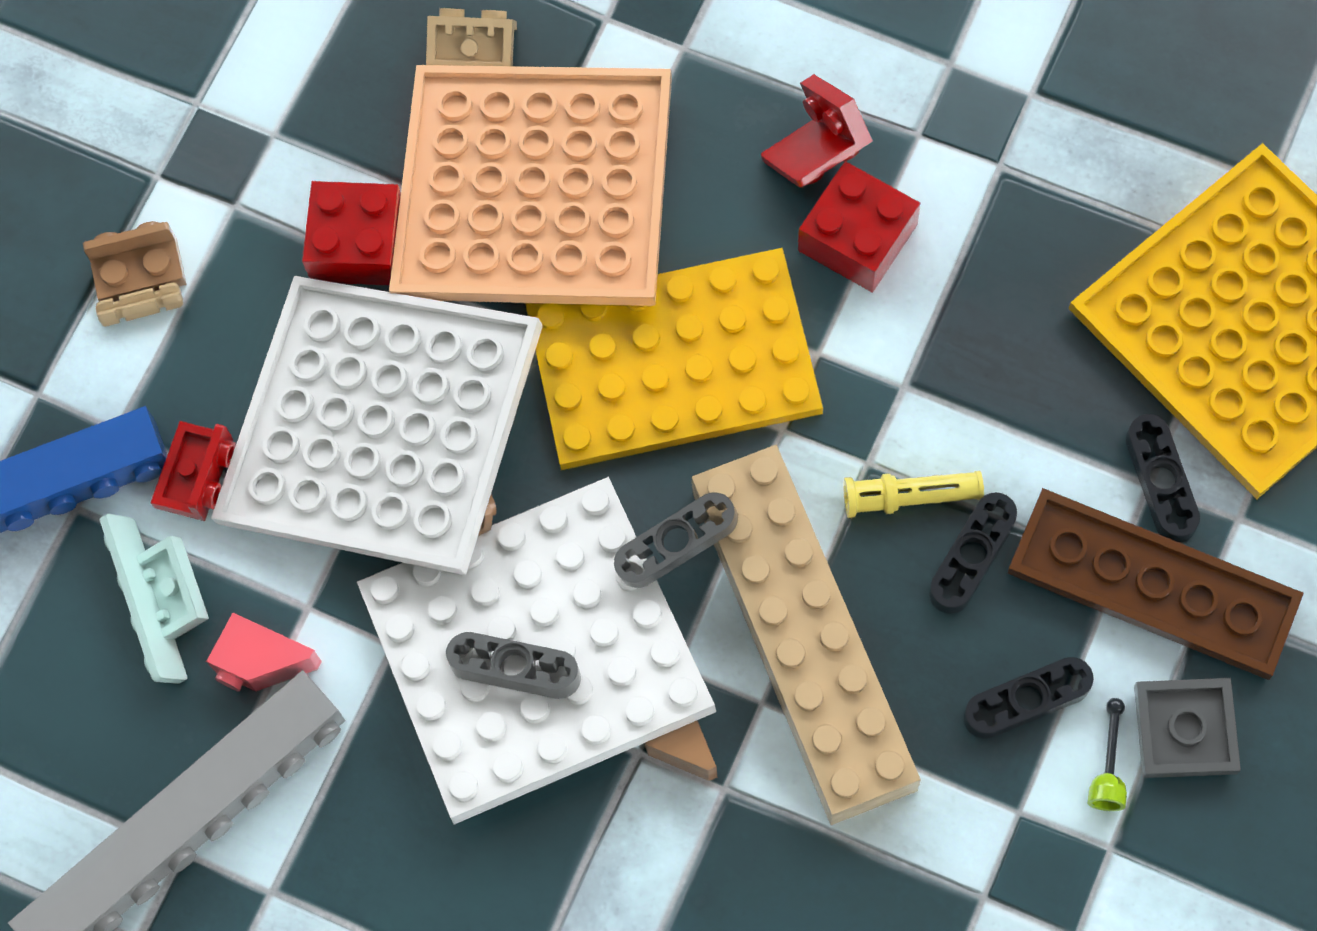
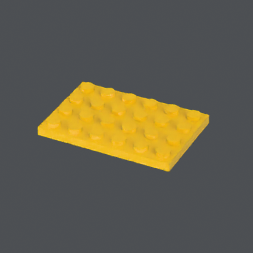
[525,248,823,470]

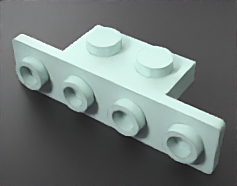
[100,514,209,684]

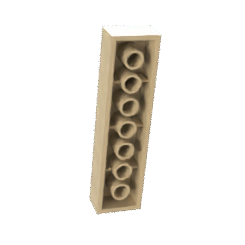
[692,444,921,825]

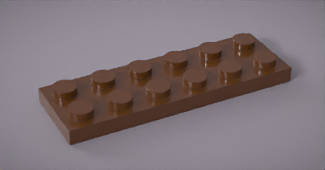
[1007,488,1304,680]

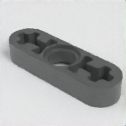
[614,492,738,588]
[446,632,581,699]

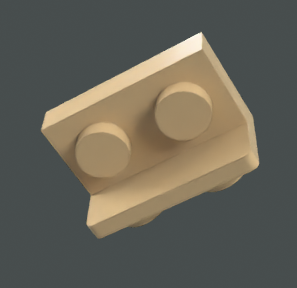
[426,8,517,66]

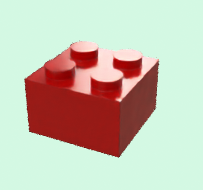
[798,161,921,293]
[302,181,401,285]

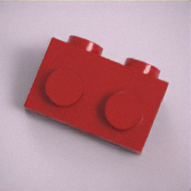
[150,421,236,521]

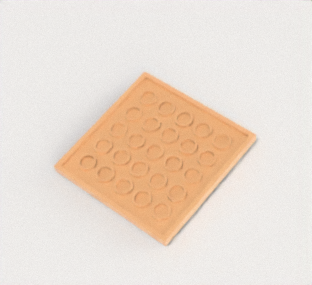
[389,65,672,306]

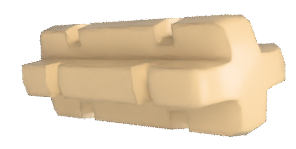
[96,282,183,327]

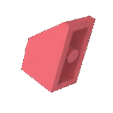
[206,613,322,691]

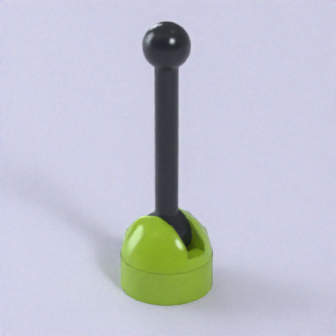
[1087,698,1127,811]

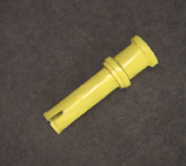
[843,471,984,518]

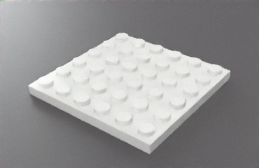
[211,276,543,575]
[357,477,716,824]

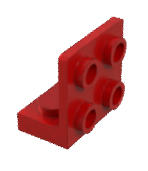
[761,74,872,187]

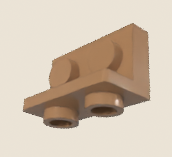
[83,221,187,302]

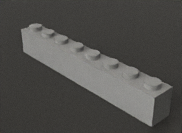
[8,670,346,931]

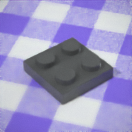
[1134,678,1241,778]

